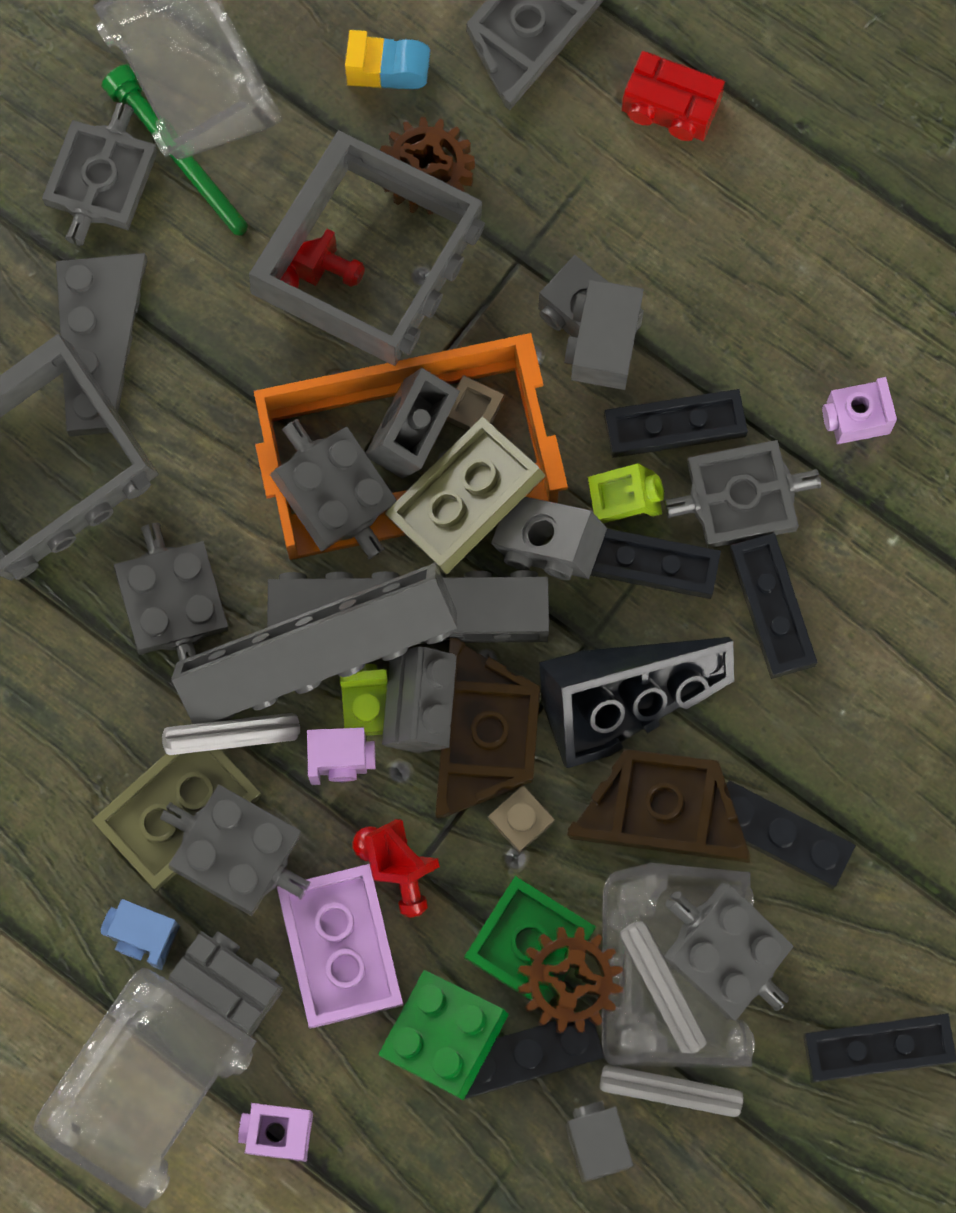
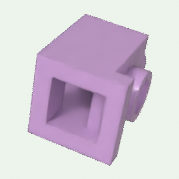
[822,377,897,444]
[307,728,376,785]
[238,1103,313,1162]

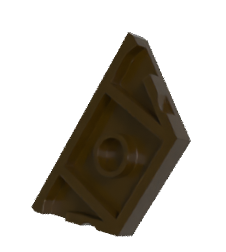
[436,638,540,818]
[567,749,751,863]

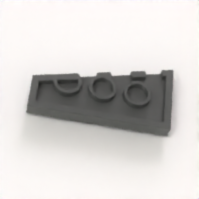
[56,253,148,437]

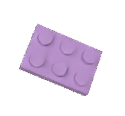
[277,864,404,1029]

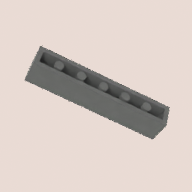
[172,563,457,724]
[267,570,549,643]

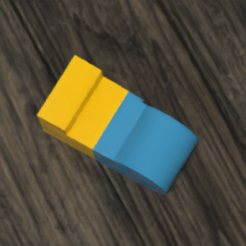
[345,30,430,89]

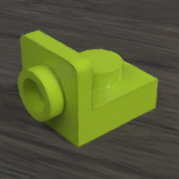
[588,463,664,524]
[340,664,388,736]

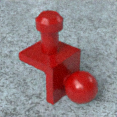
[281,229,365,288]
[352,819,440,917]

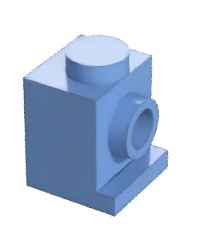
[100,899,180,970]

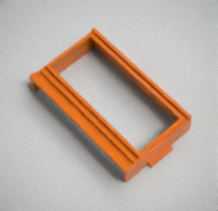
[254,333,568,560]

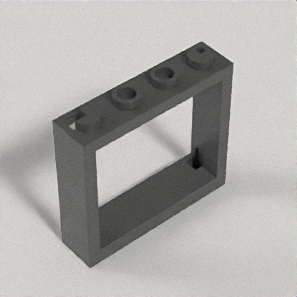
[249,130,485,366]
[0,334,159,581]

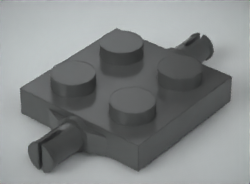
[42,103,158,246]
[270,419,397,560]
[664,440,821,549]
[114,523,228,661]
[160,785,311,916]
[663,883,794,1021]

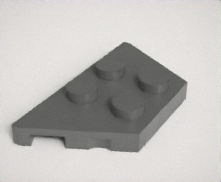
[466,0,604,110]

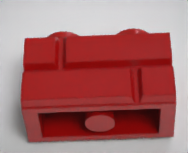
[621,51,725,141]

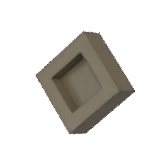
[446,375,504,431]
[488,785,555,854]

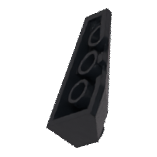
[539,637,734,768]

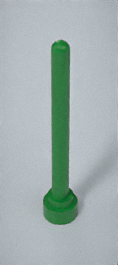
[102,64,248,236]

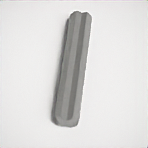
[162,713,300,755]
[620,921,707,1056]
[600,1065,743,1117]

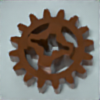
[380,117,475,215]
[517,927,623,1033]

